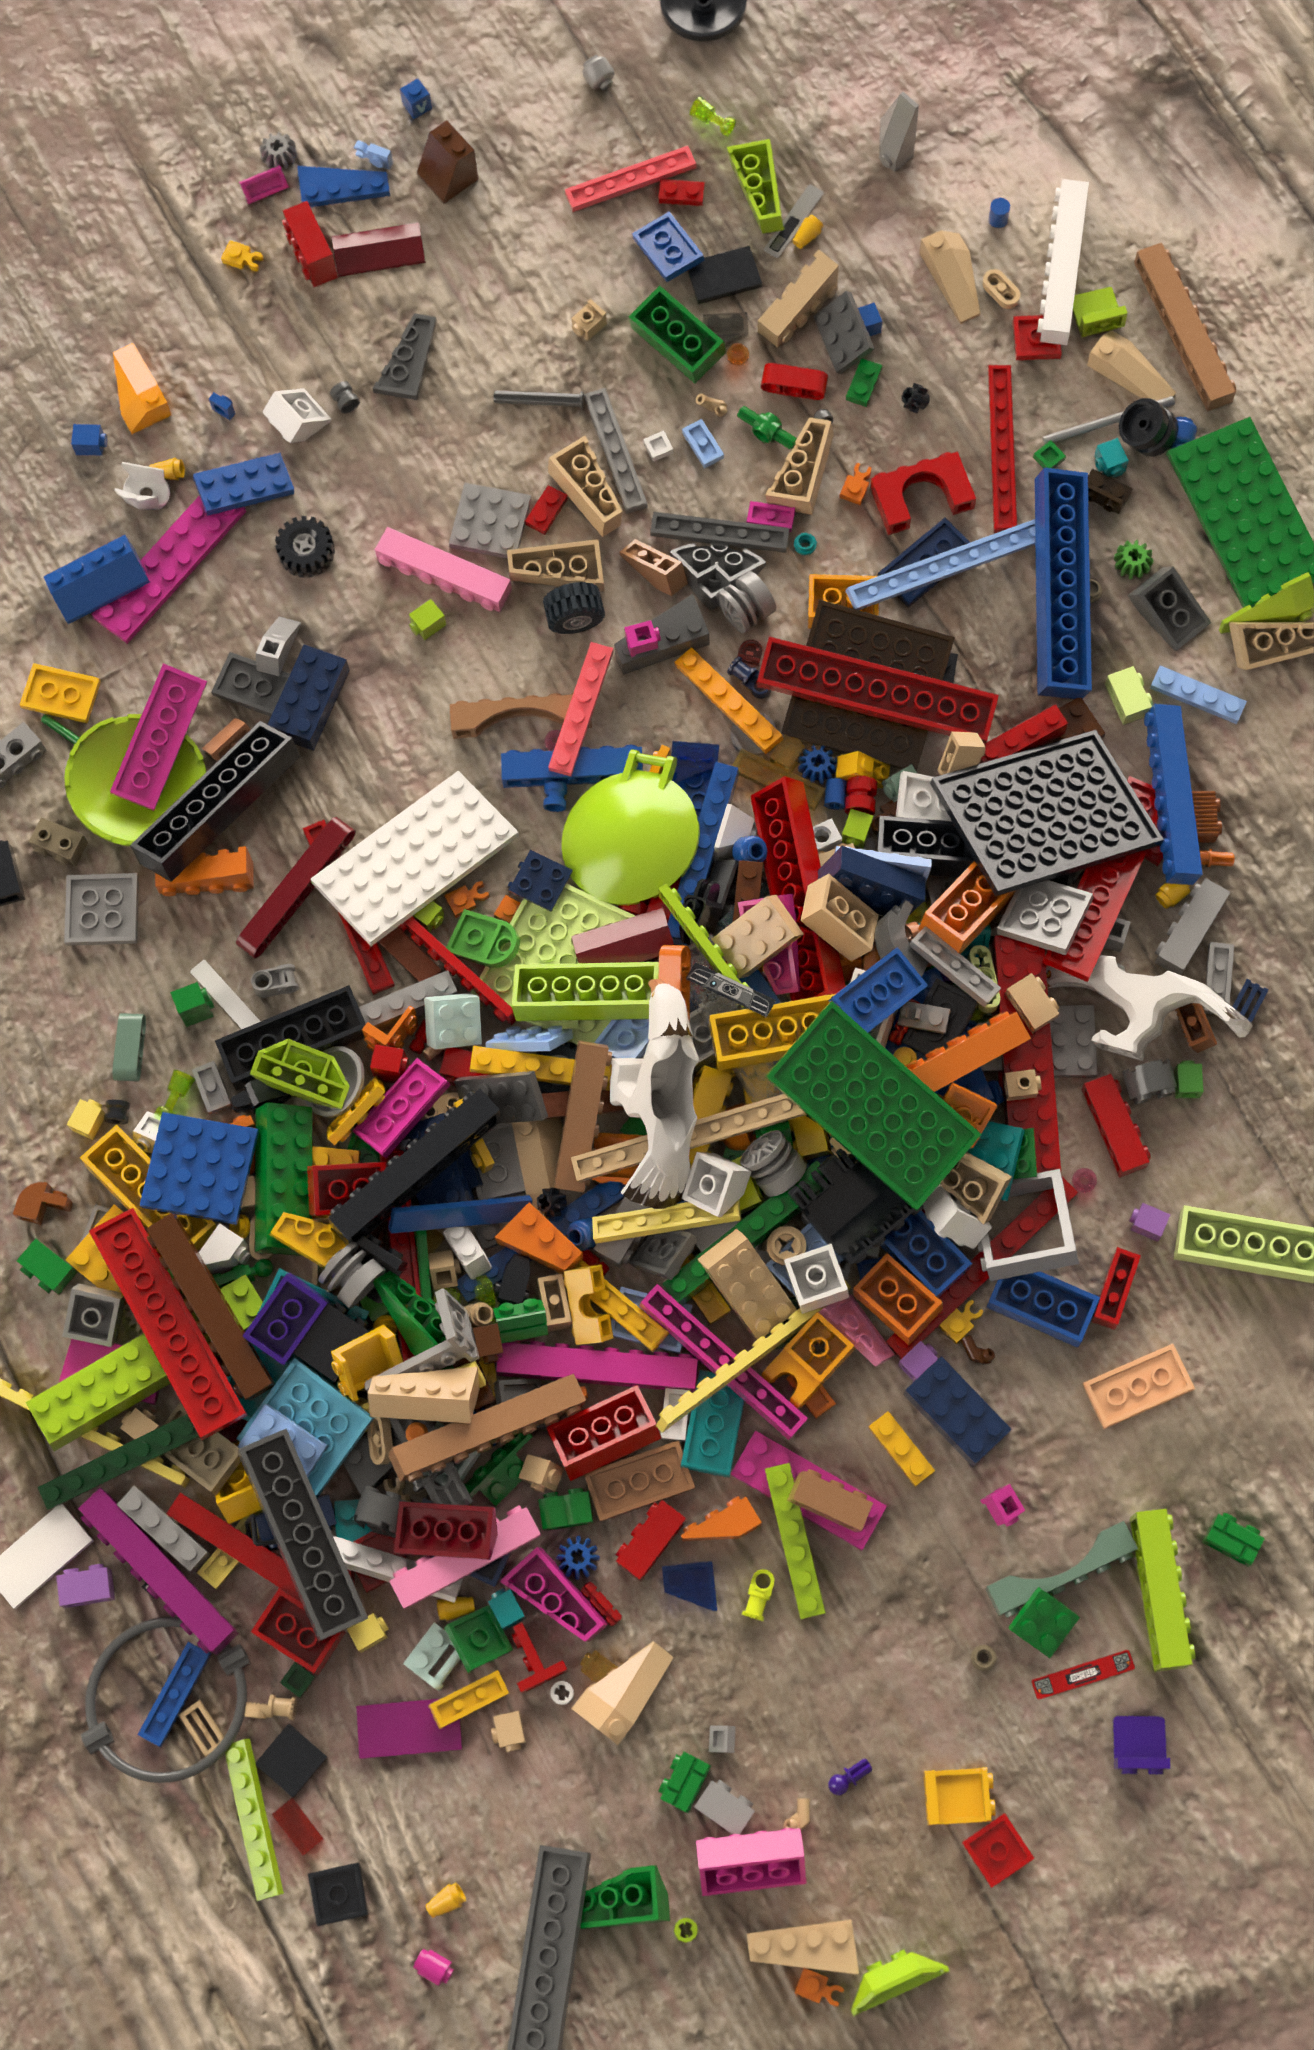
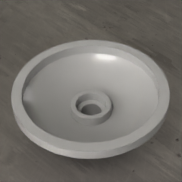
[305,1046,364,1118]

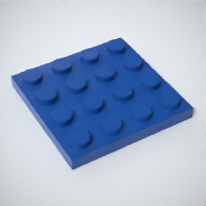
[140,1112,259,1225]

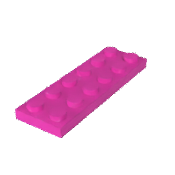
[110,663,207,811]
[730,1431,887,1551]

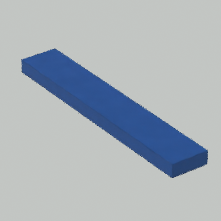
[389,1195,533,1233]

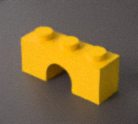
[564,1265,613,1345]

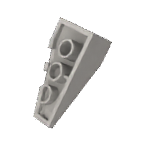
[879,92,919,172]

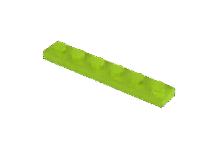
[658,883,750,1009]
[765,1463,826,1619]
[225,1738,284,1901]

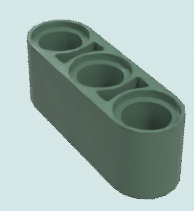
[112,1013,146,1082]

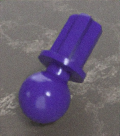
[828,1758,873,1795]

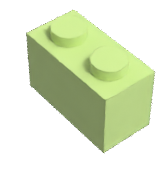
[1105,666,1153,725]

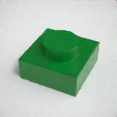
[1033,440,1066,469]

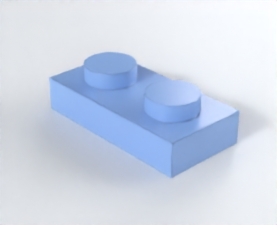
[682,419,724,469]

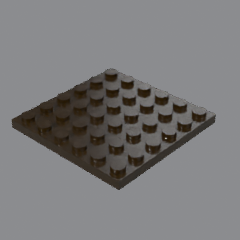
[781,599,955,772]

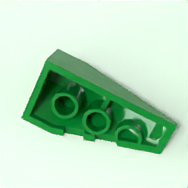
[373,1271,446,1356]
[580,1865,670,1929]

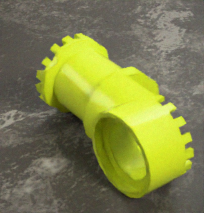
[741,1569,775,1621]

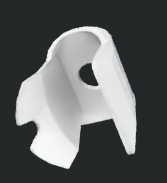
[114,462,170,510]

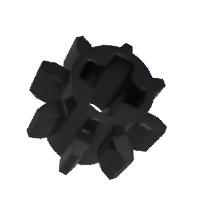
[902,383,930,414]
[537,1188,567,1217]

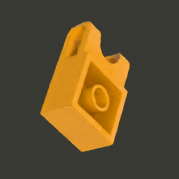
[761,1312,856,1409]

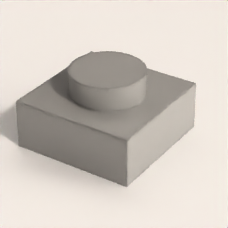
[709,1726,735,1753]

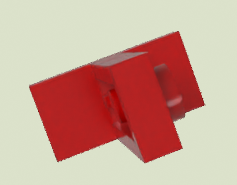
[511,1623,568,1694]

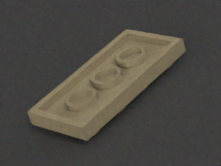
[163,1403,241,1495]

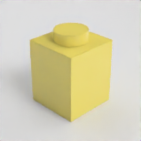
[67,1099,105,1140]
[347,1613,389,1653]

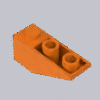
[681,1496,762,1541]

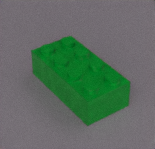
[628,285,726,384]

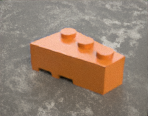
[494,1202,584,1275]

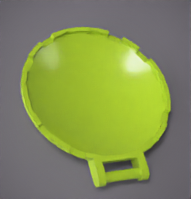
[64,714,206,846]
[562,749,700,905]

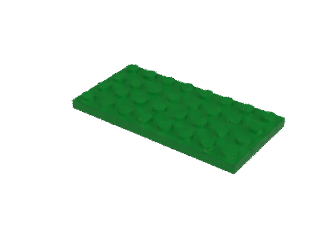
[1167,417,1314,608]
[765,1001,982,1210]

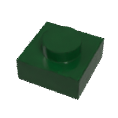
[279,1662,316,1698]

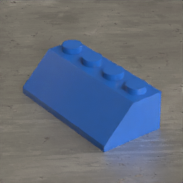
[43,535,150,624]

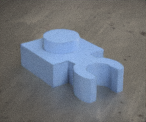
[354,140,393,170]

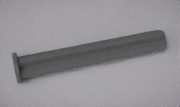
[493,391,584,410]

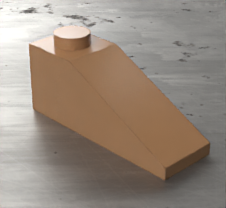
[619,539,688,596]

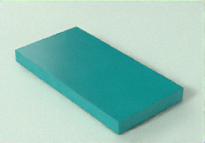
[680,1370,744,1478]

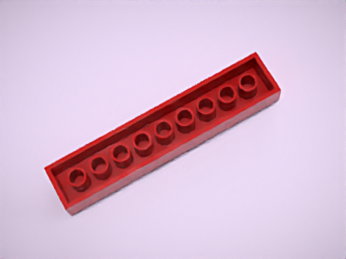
[757,636,999,743]
[750,776,846,1001]
[992,935,1061,1173]

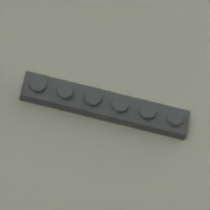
[650,511,789,553]

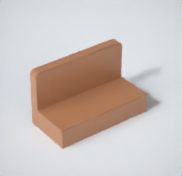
[202,718,251,762]

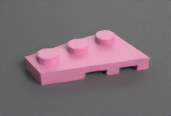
[819,1294,895,1367]

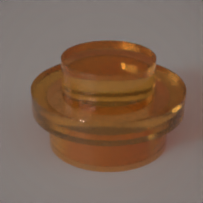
[727,343,749,366]

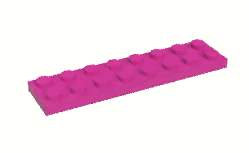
[91,496,246,644]

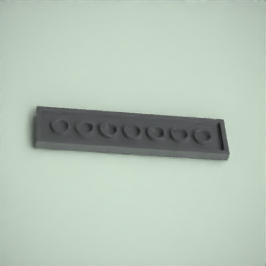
[507,1845,591,2050]

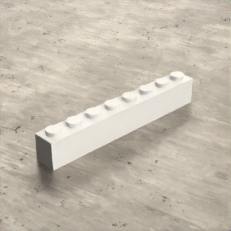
[1037,179,1089,345]

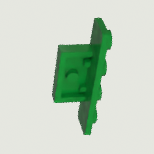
[464,1432,533,1507]

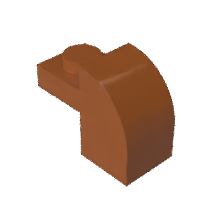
[13,1182,73,1225]

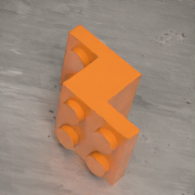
[937,1082,997,1148]

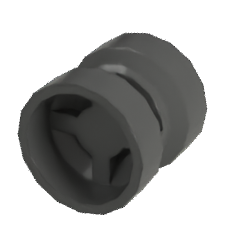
[330,381,360,414]

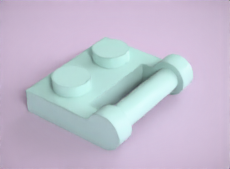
[403,1622,460,1692]

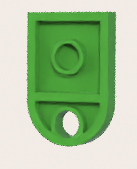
[446,909,520,968]

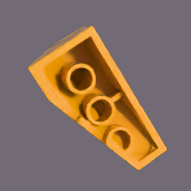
[113,343,172,435]

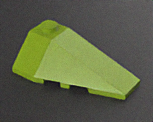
[1219,572,1314,634]

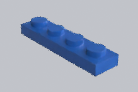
[137,1642,211,1747]

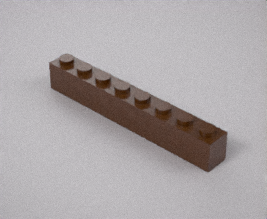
[146,1213,275,1401]

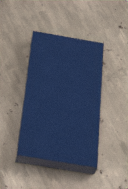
[877,517,971,608]

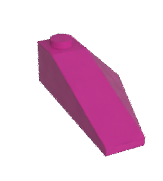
[738,894,800,995]

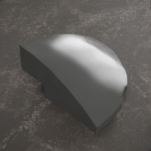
[669,542,766,611]

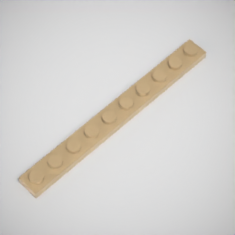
[571,1094,807,1182]

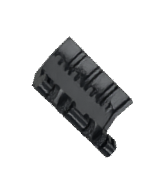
[788,1149,928,1264]

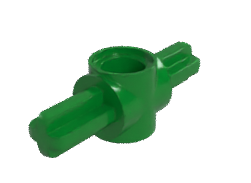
[737,406,797,449]

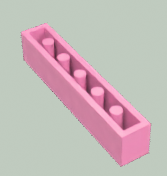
[375,527,512,612]
[390,1506,541,1609]

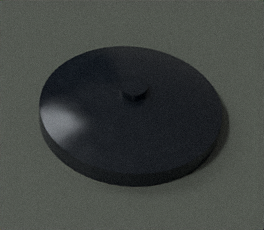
[660,0,747,42]

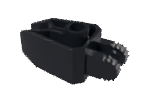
[679,879,723,947]
[231,1078,293,1114]
[492,1253,530,1306]

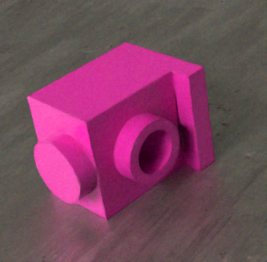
[624,620,661,657]
[980,1484,1025,1527]

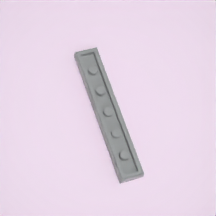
[584,388,648,514]

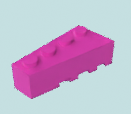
[499,1547,609,1642]

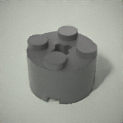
[1122,1059,1177,1105]
[352,1486,407,1538]

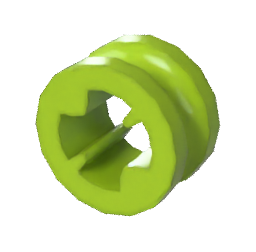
[674,1918,698,1943]

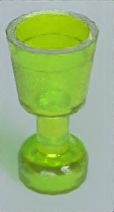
[689,96,737,137]
[154,1069,195,1117]

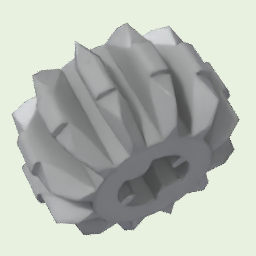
[259,132,297,170]

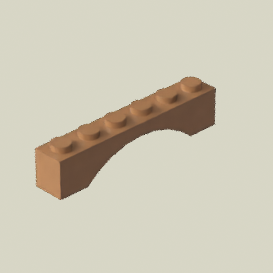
[450,692,592,739]

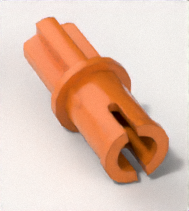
[1200,849,1235,867]

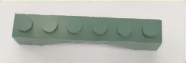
[985,1521,1138,1618]

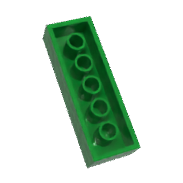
[255,1102,312,1256]

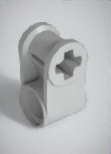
[251,964,299,998]

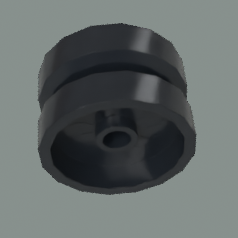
[1118,398,1179,457]

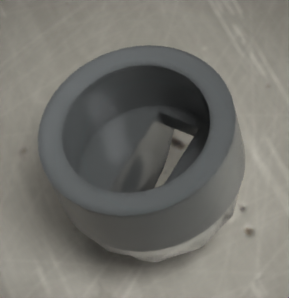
[814,409,834,423]

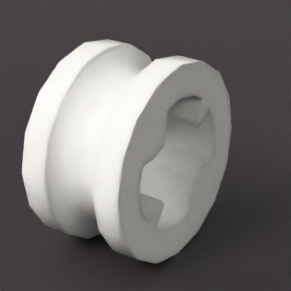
[550,1681,574,1705]

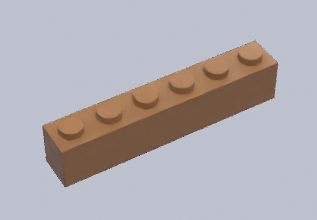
[554,1040,612,1192]

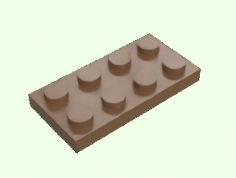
[584,1440,695,1522]

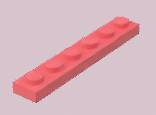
[565,146,696,212]
[548,642,614,777]

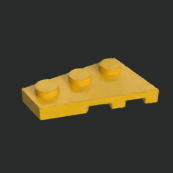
[269,1212,347,1269]

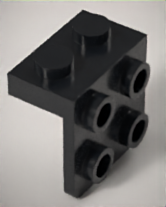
[355,1234,408,1304]

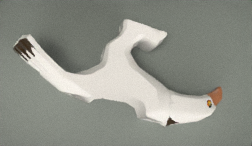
[1046,955,1253,1061]
[610,979,699,1209]

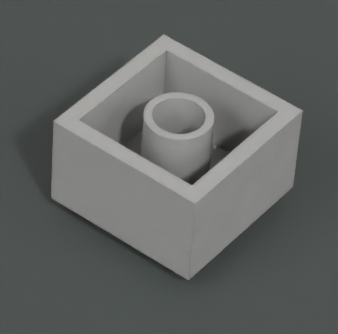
[62,1283,125,1347]

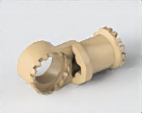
[244,1694,297,1720]

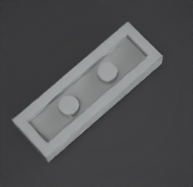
[1203,942,1234,1014]

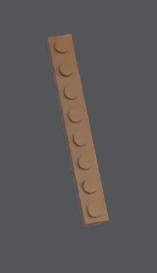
[1134,242,1237,412]
[388,1374,586,1482]

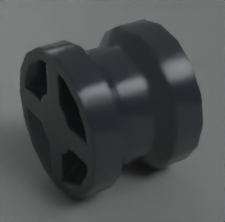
[104,1099,130,1124]

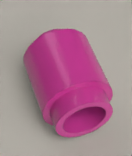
[413,1949,454,1986]

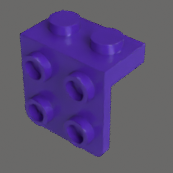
[1113,1716,1171,1775]

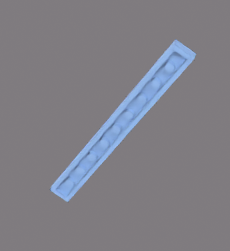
[845,519,1035,610]

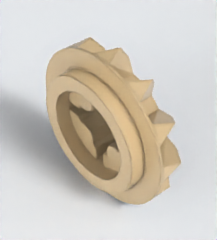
[767,1226,806,1266]

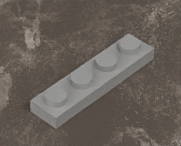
[909,926,1001,1007]

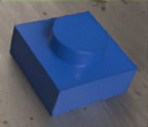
[209,392,235,420]

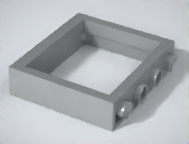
[978,1169,1079,1281]

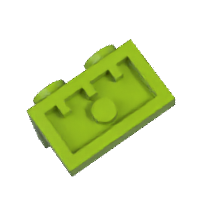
[1072,287,1128,338]

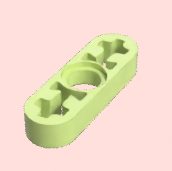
[967,945,1001,1013]

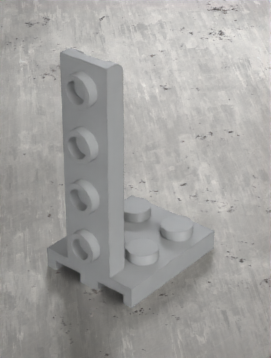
[365,1288,479,1392]

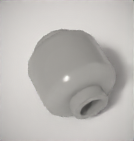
[582,55,615,90]

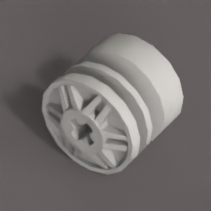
[716,571,777,633]
[740,1130,807,1197]
[318,1241,385,1309]

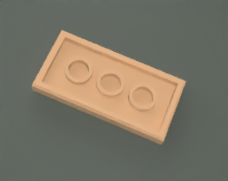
[1082,1344,1195,1429]

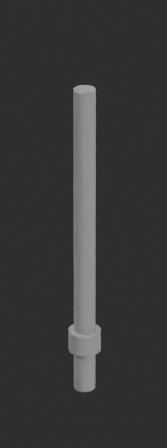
[1042,396,1175,445]

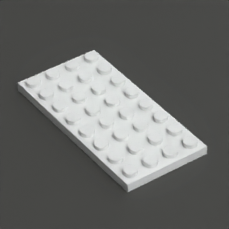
[311,771,519,946]

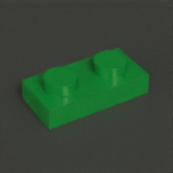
[846,358,883,407]

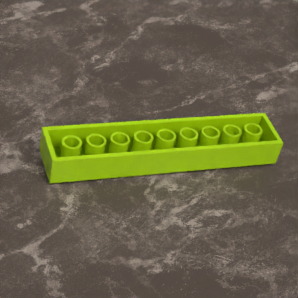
[25,1274,263,1452]

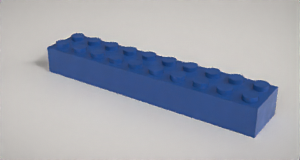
[1035,468,1092,699]

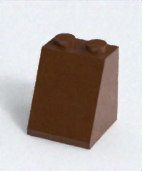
[417,120,479,204]

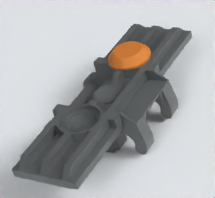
[389,1418,473,1506]

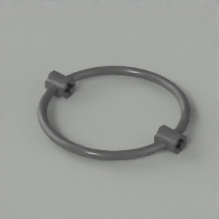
[80,1617,251,1783]

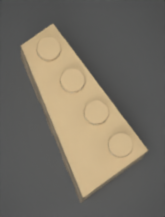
[747,1919,859,1975]

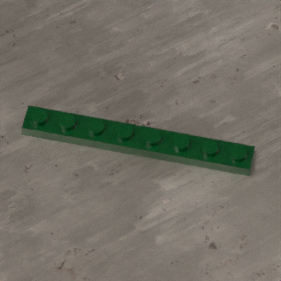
[37,1414,199,1510]

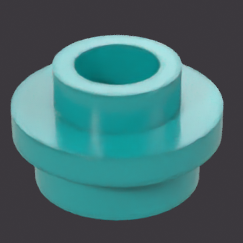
[794,533,817,555]

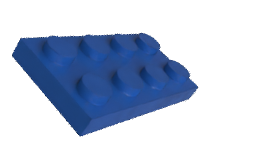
[193,453,294,516]
[828,947,928,1032]

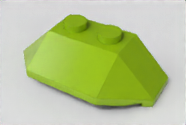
[250,1039,350,1110]
[850,1949,950,2016]

